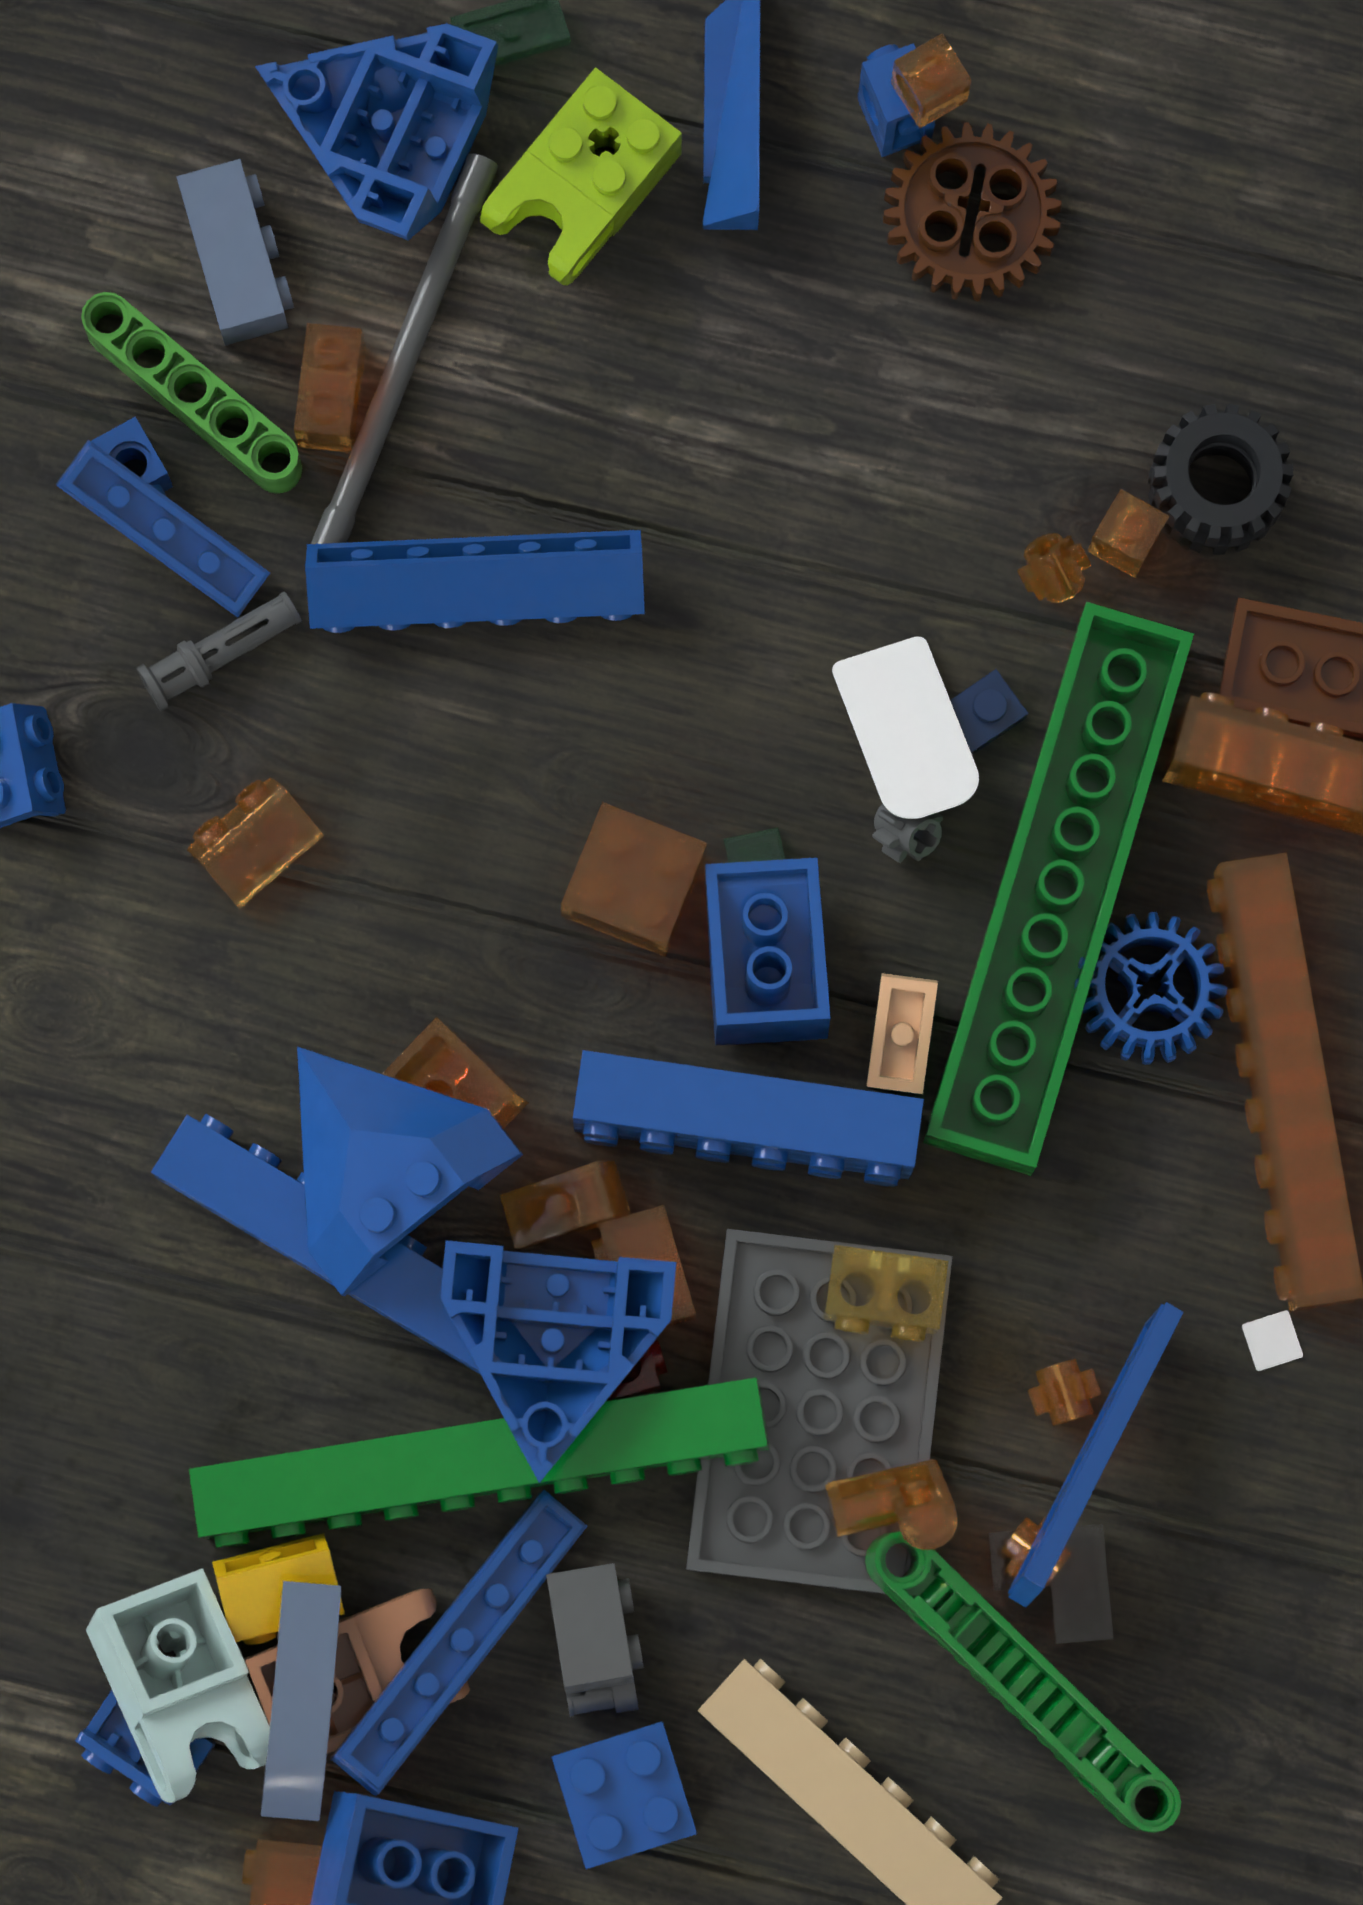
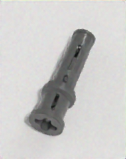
[136,591,302,711]

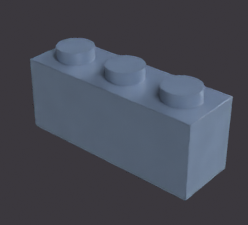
[176,159,294,346]

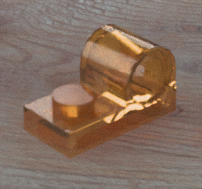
[500,1161,631,1249]

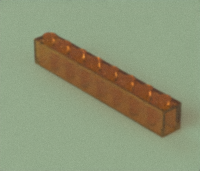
[1207,852,1363,1312]

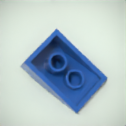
[705,858,830,1046]

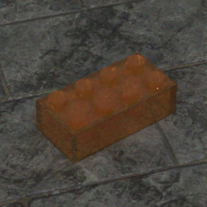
[1162,692,1363,836]

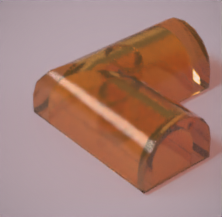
[825,1459,957,1550]

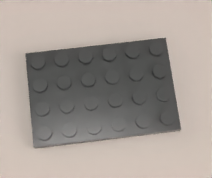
[686,1229,952,1594]

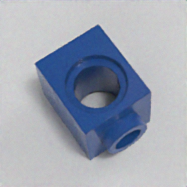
[91,416,173,496]

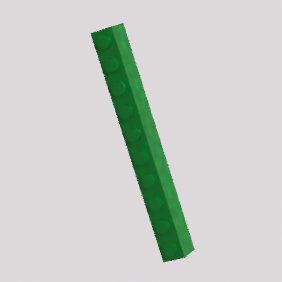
[189,1378,770,1548]

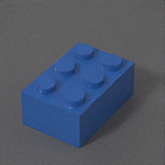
[310,1791,518,1905]

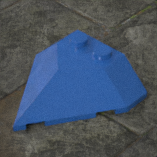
[255,23,498,240]
[297,1047,523,1296]
[440,1241,676,1483]

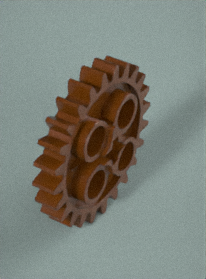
[883,122,1062,301]

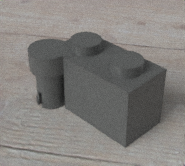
[546,1563,644,1717]

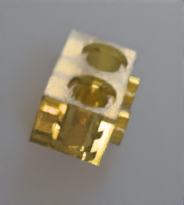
[824,1245,949,1342]

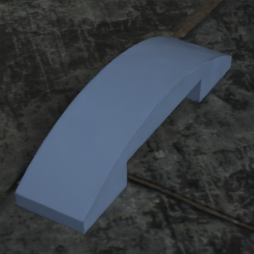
[261,1581,341,1821]

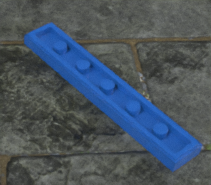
[1008,1302,1183,1608]
[330,1490,587,1796]

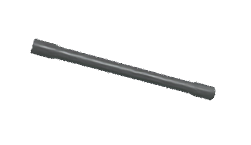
[311,153,499,544]

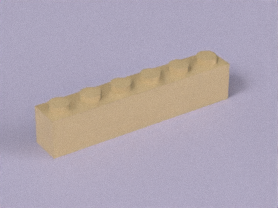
[697,1659,1002,1905]

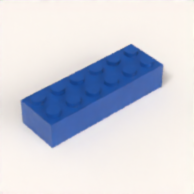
[573,1050,924,1187]

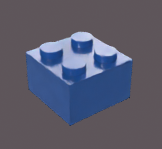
[551,1721,697,1869]

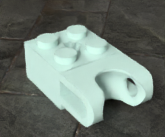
[86,1568,270,1803]

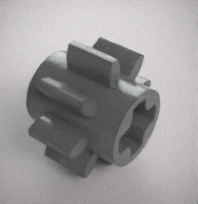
[872,803,943,863]

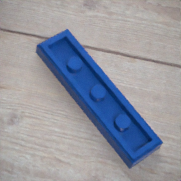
[55,439,270,618]

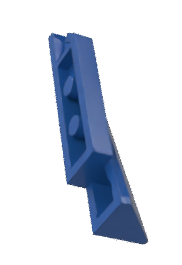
[703,0,760,230]

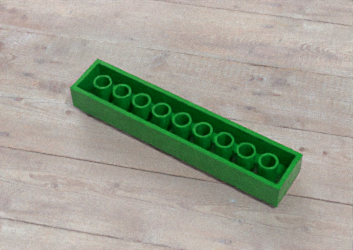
[923,602,1194,1176]

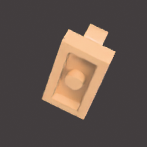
[867,973,938,1094]

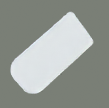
[832,637,979,819]

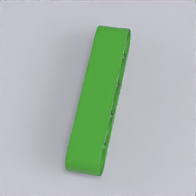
[81,292,302,494]

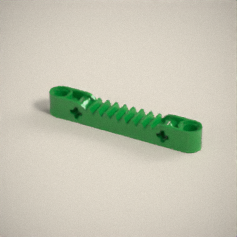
[865,1531,1181,1833]

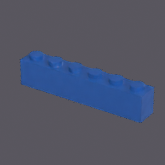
[305,530,645,633]

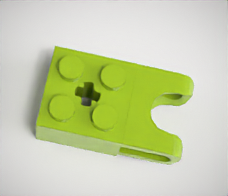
[480,67,682,285]

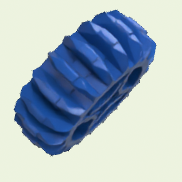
[1074,912,1227,1065]

